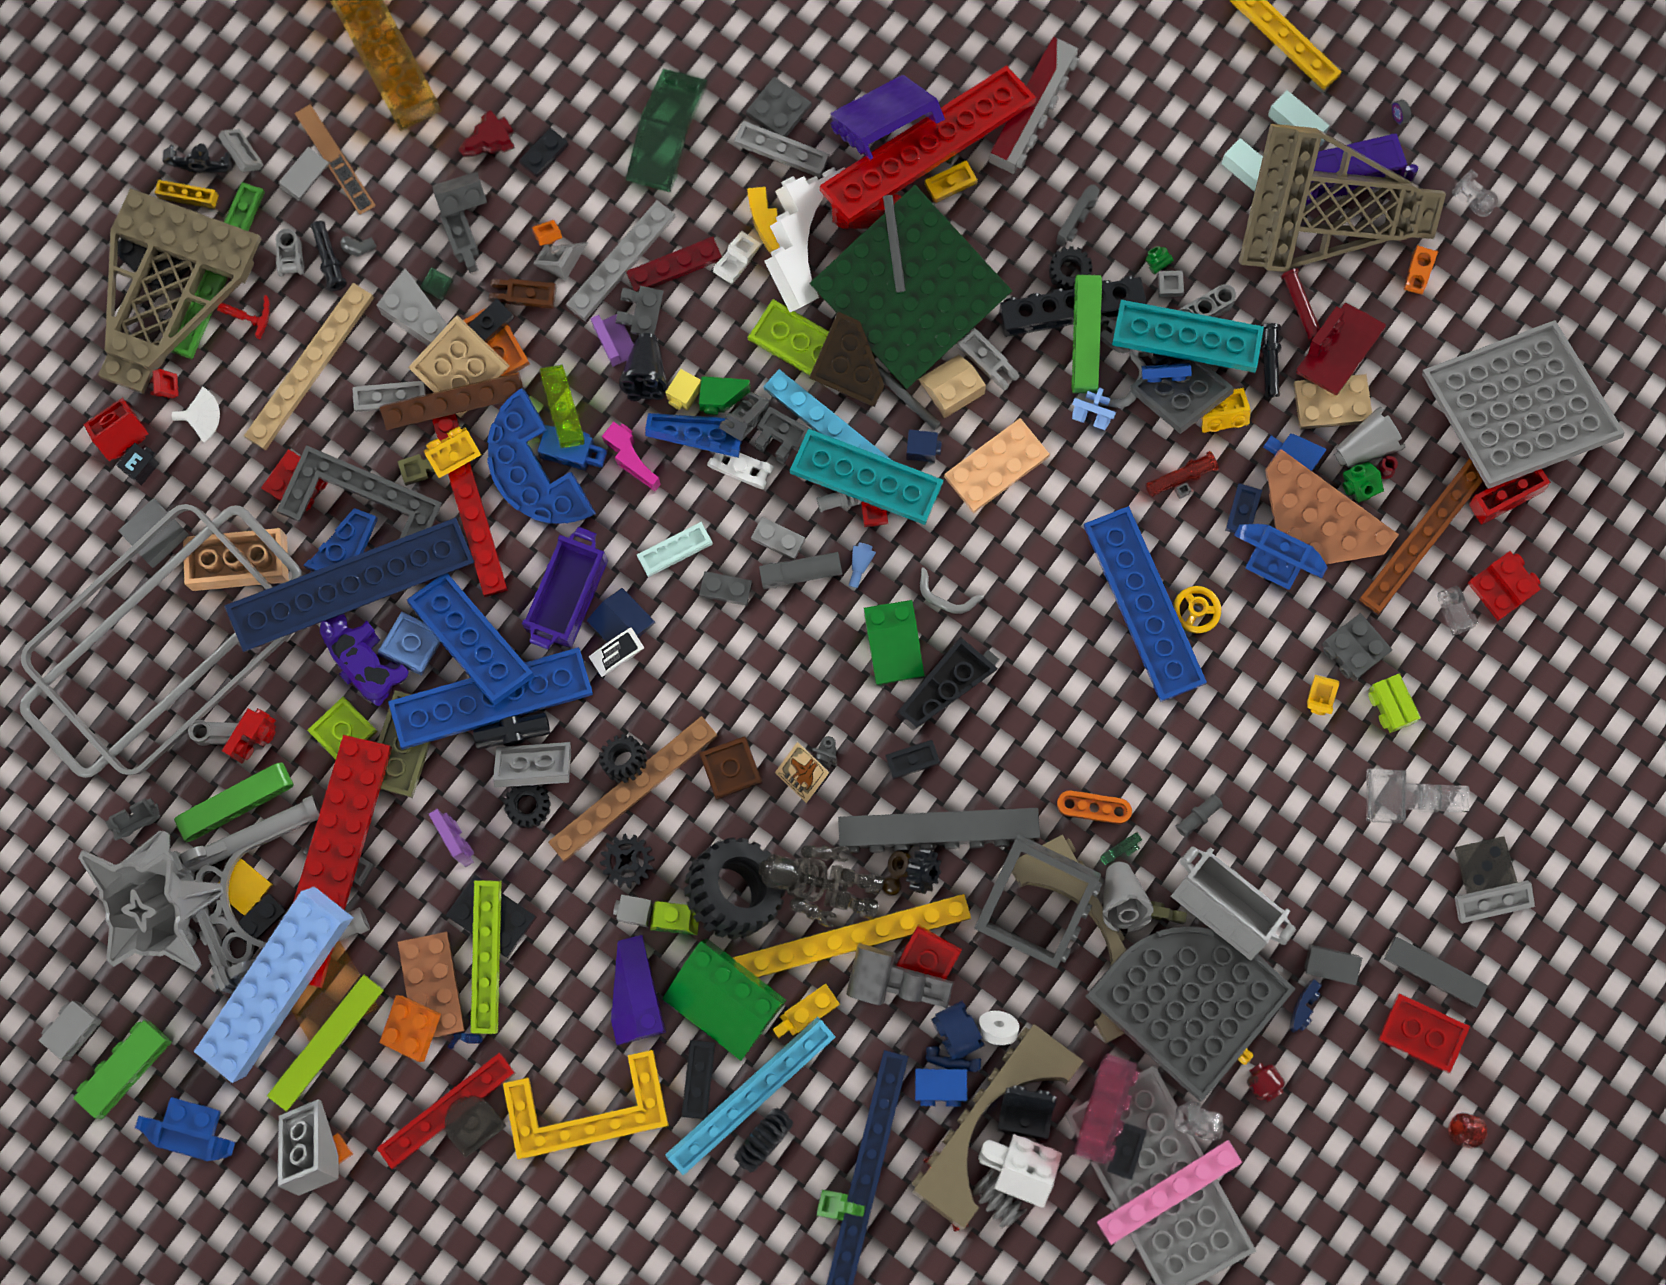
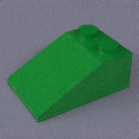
[864,600,924,685]

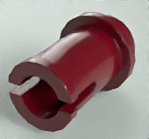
[1376,456,1398,480]

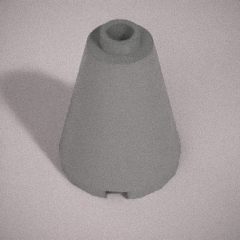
[1334,407,1406,468]
[1102,862,1153,932]

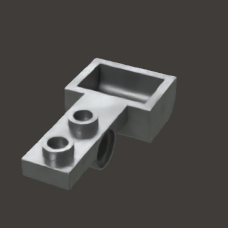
[846,943,954,1008]

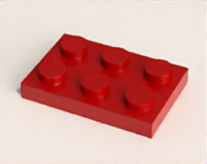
[1378,993,1470,1074]

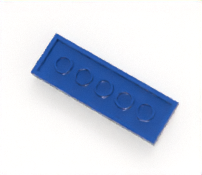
[407,573,534,705]

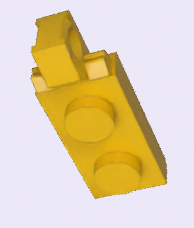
[773,984,840,1038]

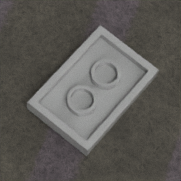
[493,742,571,788]

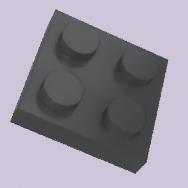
[746,76,811,137]

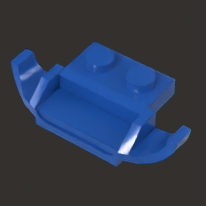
[1234,524,1328,590]
[135,1097,236,1161]

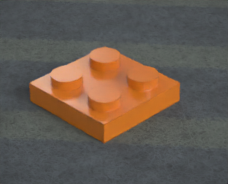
[379,995,441,1062]

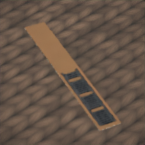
[295,104,376,215]

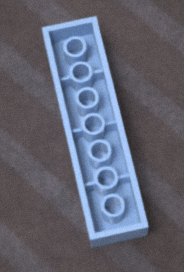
[194,887,353,1083]

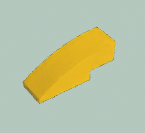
[747,187,780,254]

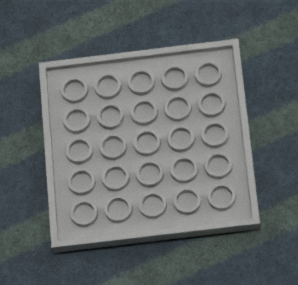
[1422,320,1625,489]

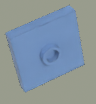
[378,611,441,676]

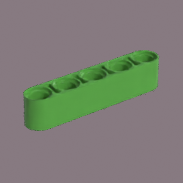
[1072,275,1102,394]
[174,762,294,842]

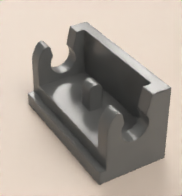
[719,392,770,441]
[1304,944,1362,985]

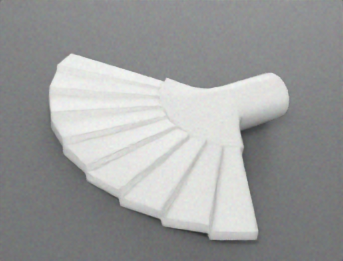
[172,387,220,443]

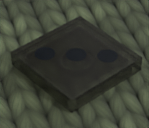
[1454,836,1518,894]

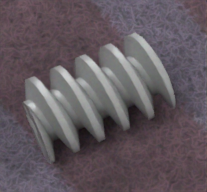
[972,1169,1028,1228]

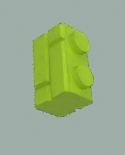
[1368,674,1421,733]

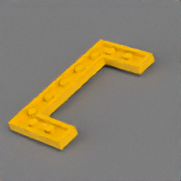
[503,1050,668,1160]

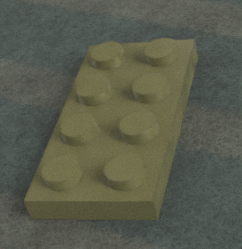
[378,690,431,798]

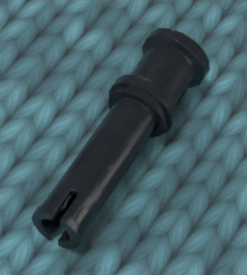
[310,221,347,291]
[1260,323,1282,398]

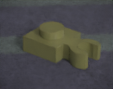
[397,454,435,486]
[1150,901,1187,924]

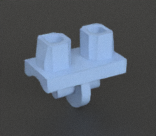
[1072,387,1116,430]

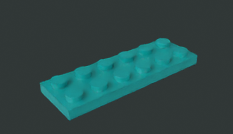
[1112,300,1264,373]
[790,428,944,525]

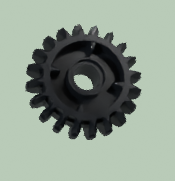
[734,1108,793,1173]

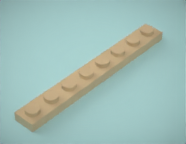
[244,283,374,451]

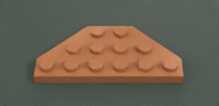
[1265,449,1399,564]

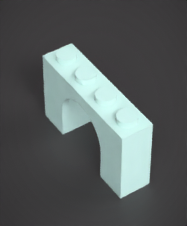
[1221,90,1330,192]

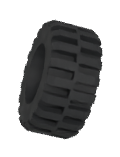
[684,837,786,939]

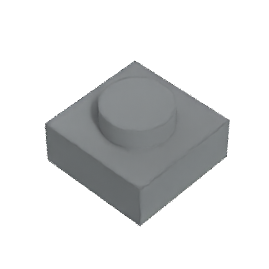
[1158,271,1184,297]

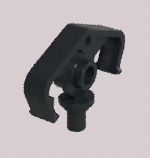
[162,143,232,173]

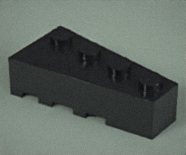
[895,637,998,731]

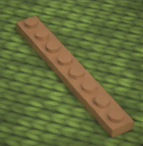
[548,716,718,862]

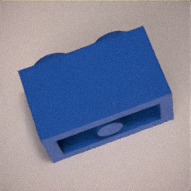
[915,1069,967,1107]

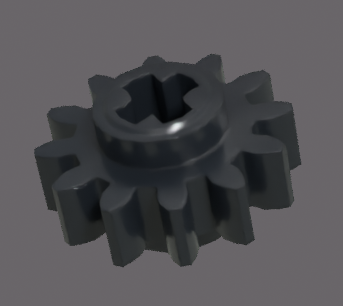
[906,848,942,894]

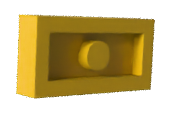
[925,160,977,203]

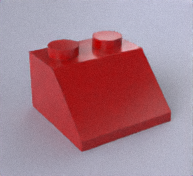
[84,397,149,461]

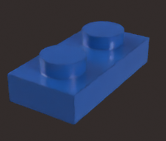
[1141,363,1192,383]

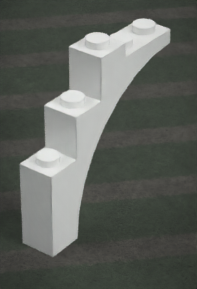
[764,167,845,312]

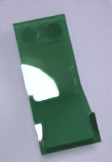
[626,68,707,192]

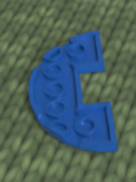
[487,388,596,524]

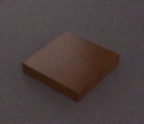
[699,736,762,800]

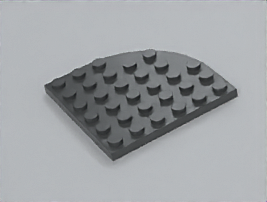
[1085,927,1295,1102]

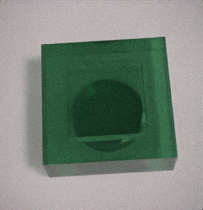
[420,268,453,301]

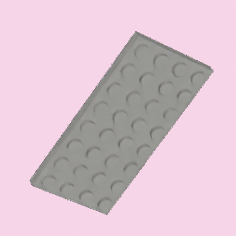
[1065,1065,1256,1285]

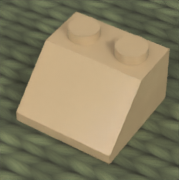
[919,355,986,419]

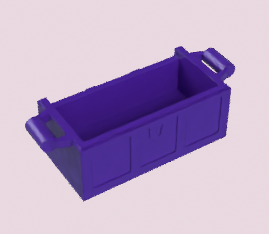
[1305,133,1418,206]
[522,527,608,649]

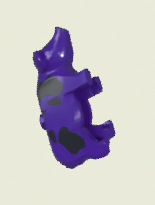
[320,614,409,706]

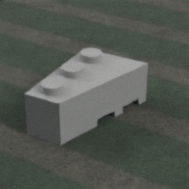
[377,268,447,346]

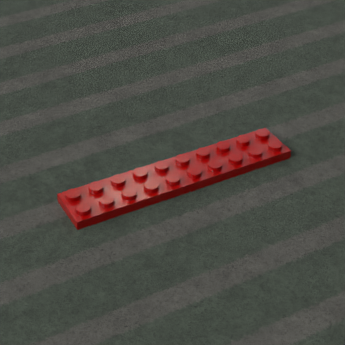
[819,65,1036,224]
[293,735,392,988]

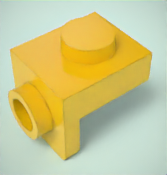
[1307,675,1339,716]

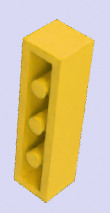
[155,180,218,209]

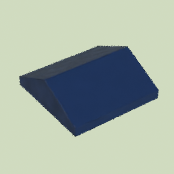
[587,588,656,643]

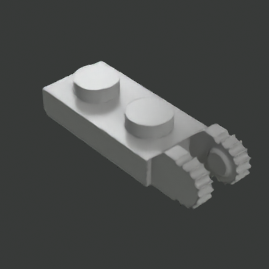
[957,328,1020,391]

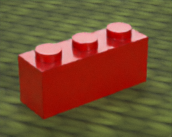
[1469,469,1551,525]

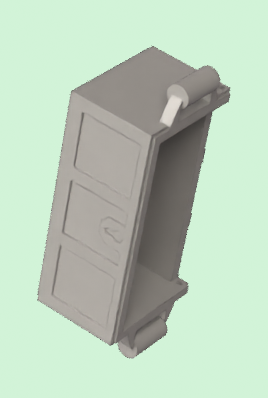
[1171,847,1296,960]

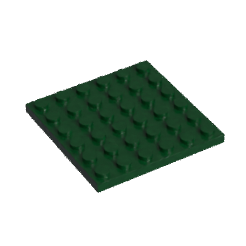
[809,185,1012,389]

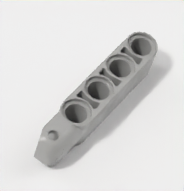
[1132,284,1236,357]

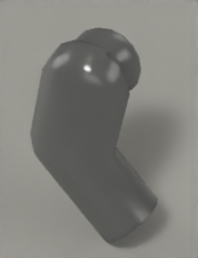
[340,236,377,256]

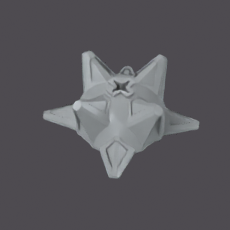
[78,831,224,972]

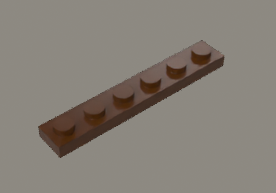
[380,372,523,430]

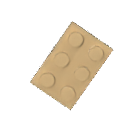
[1293,374,1372,430]

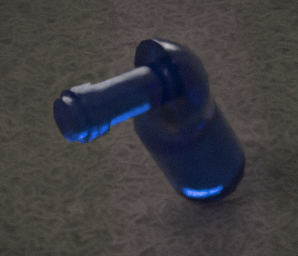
[448,1032,482,1050]

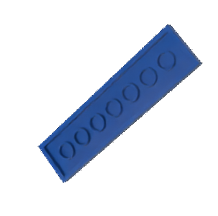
[1084,506,1207,702]
[388,647,593,750]

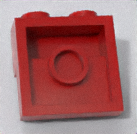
[261,449,328,511]
[1468,551,1541,621]
[222,708,276,764]

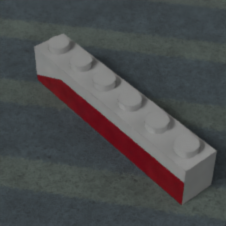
[989,37,1079,174]

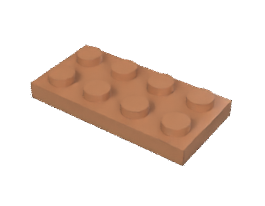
[398,932,465,1038]

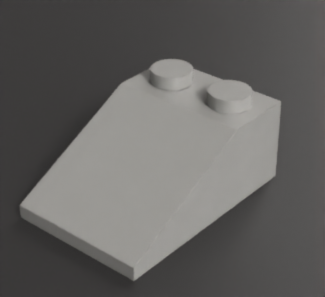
[278,1099,339,1196]

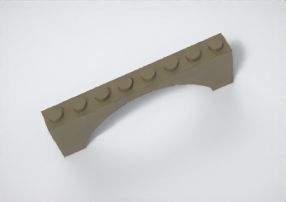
[1012,834,1126,1044]
[912,1024,1083,1230]

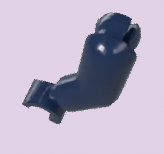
[925,1046,981,1072]

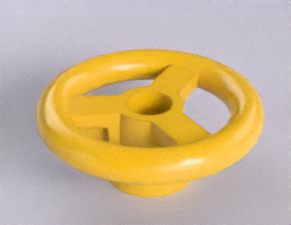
[1173,586,1221,634]

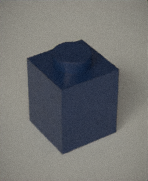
[906,430,942,463]

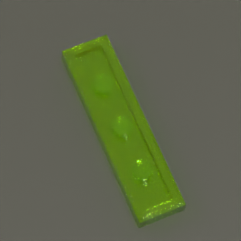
[539,365,584,448]

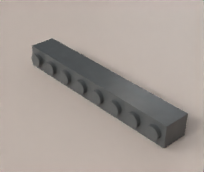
[838,808,1040,854]

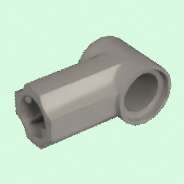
[188,720,238,746]

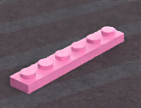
[1097,1140,1243,1245]

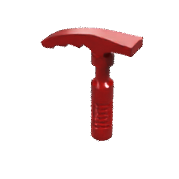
[217,295,270,339]

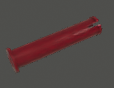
[1281,269,1320,341]

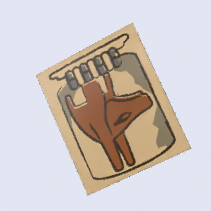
[775,742,830,803]

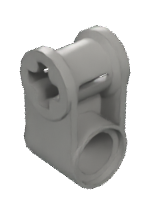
[276,228,304,277]

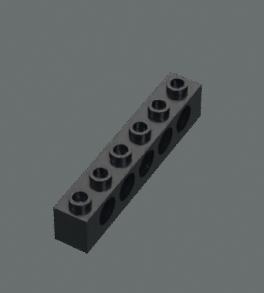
[999,276,1147,337]

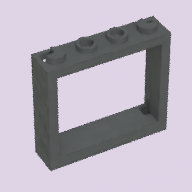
[974,834,1103,968]

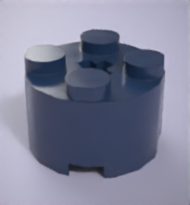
[931,1001,985,1060]

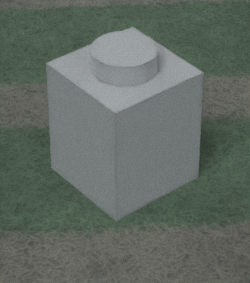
[613,895,653,927]

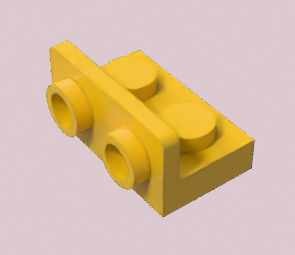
[1201,388,1251,433]
[423,427,481,478]

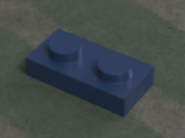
[1225,483,1262,533]

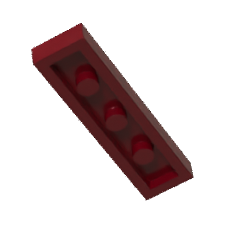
[626,236,722,292]

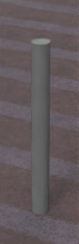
[883,195,906,293]
[876,363,941,430]

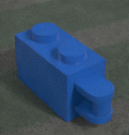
[537,424,608,471]

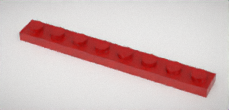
[432,414,508,597]

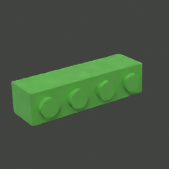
[73,1020,172,1119]

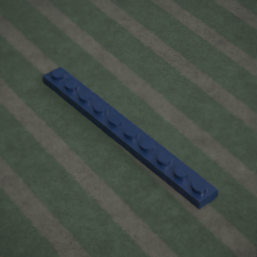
[826,1050,909,1285]

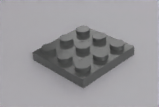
[1130,359,1234,434]

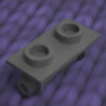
[812,736,837,768]
[106,798,161,841]

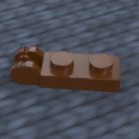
[488,279,557,309]

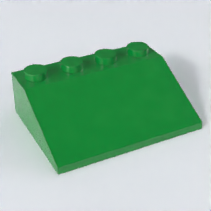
[662,938,787,1061]

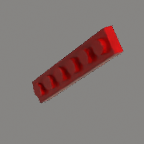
[376,1053,516,1169]

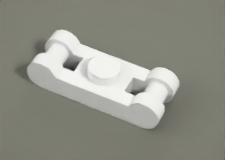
[707,452,774,489]

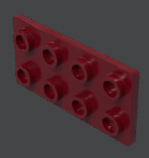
[1296,303,1386,396]

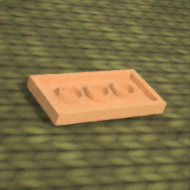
[944,418,1050,513]

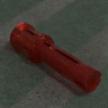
[1145,451,1219,497]

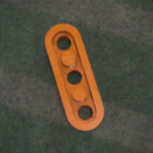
[1057,791,1132,824]

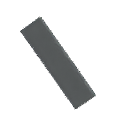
[1384,936,1488,1008]

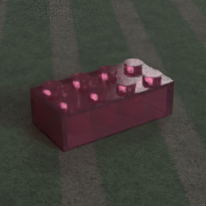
[1072,1054,1139,1165]

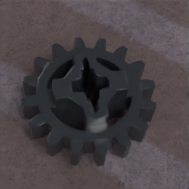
[600,834,655,889]

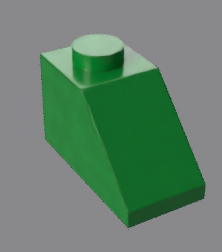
[699,376,751,415]

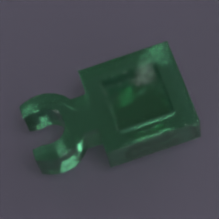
[1100,832,1143,866]

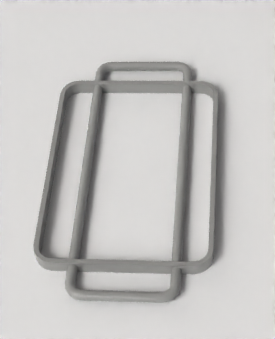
[20,504,302,778]

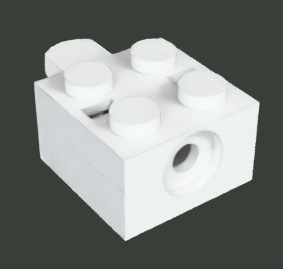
[979,1134,1062,1208]

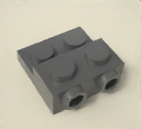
[1322,613,1392,682]

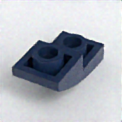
[1289,979,1322,1032]

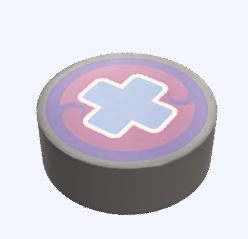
[1391,99,1411,125]

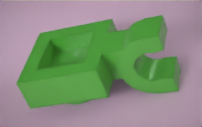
[817,1190,865,1221]

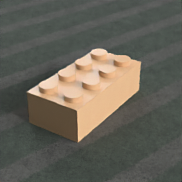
[183,528,289,591]

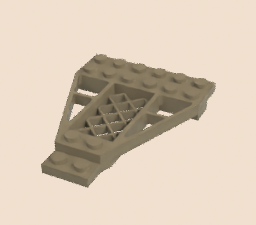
[1239,124,1446,272]
[98,188,261,394]

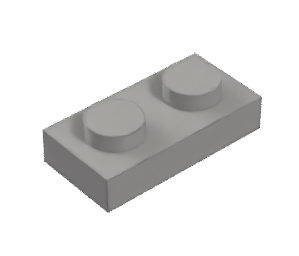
[751,517,805,560]

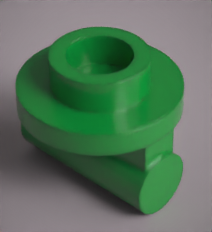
[1145,246,1174,275]

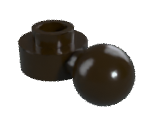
[881,851,912,896]

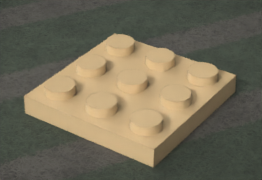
[408,315,510,418]

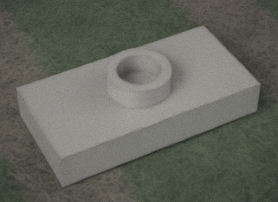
[218,129,263,172]

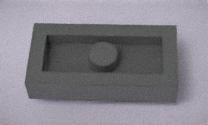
[699,571,752,606]

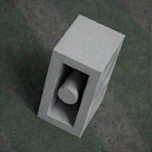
[38,1000,102,1061]

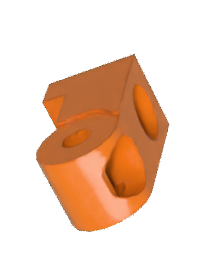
[1404,245,1438,295]

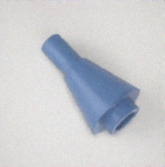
[849,542,876,588]

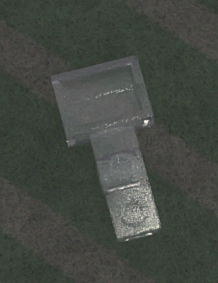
[1366,769,1469,823]

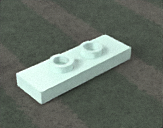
[637,522,713,577]

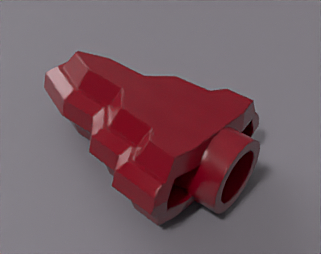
[459,110,515,157]

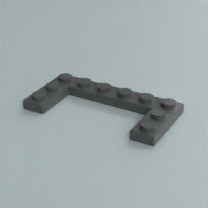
[277,445,442,539]

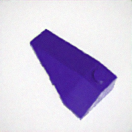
[611,935,666,1046]

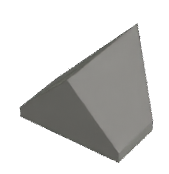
[533,242,588,281]

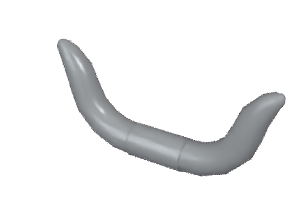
[1099,349,1146,408]
[920,567,984,614]

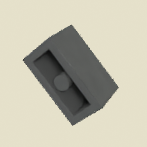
[432,172,487,217]

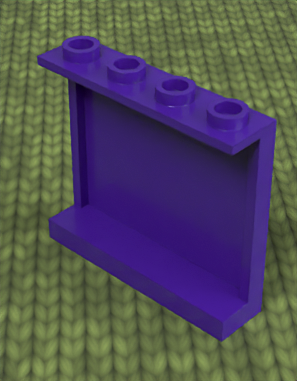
[830,75,945,159]

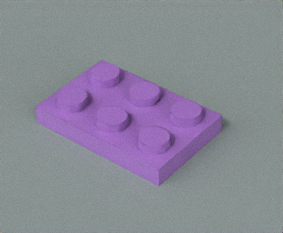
[429,809,474,867]

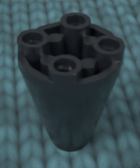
[619,333,667,401]

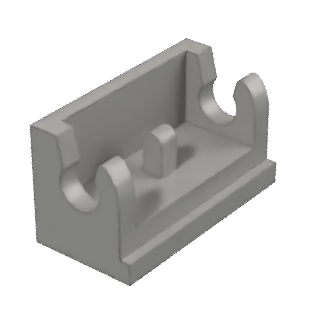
[279,147,329,201]

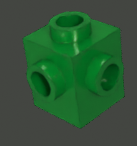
[1342,461,1384,503]

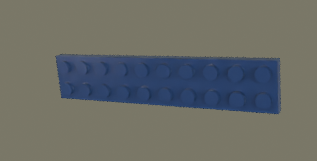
[224,518,474,652]

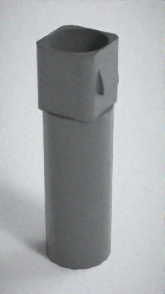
[759,552,842,589]

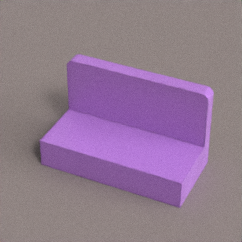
[590,314,634,367]

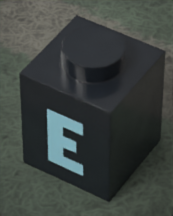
[116,443,160,486]

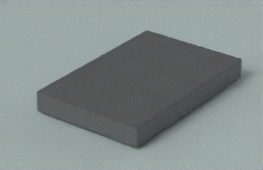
[118,498,189,568]

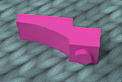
[602,421,661,491]

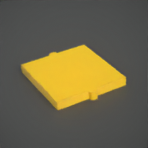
[218,858,273,916]

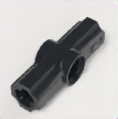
[473,713,550,750]

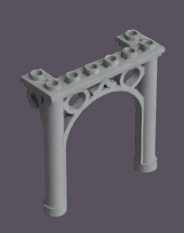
[170,795,370,994]

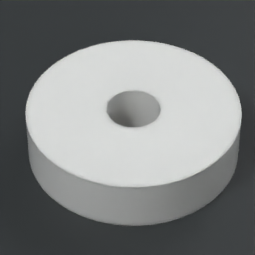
[978,1011,1019,1045]

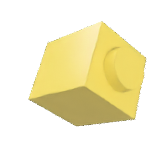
[666,369,701,411]

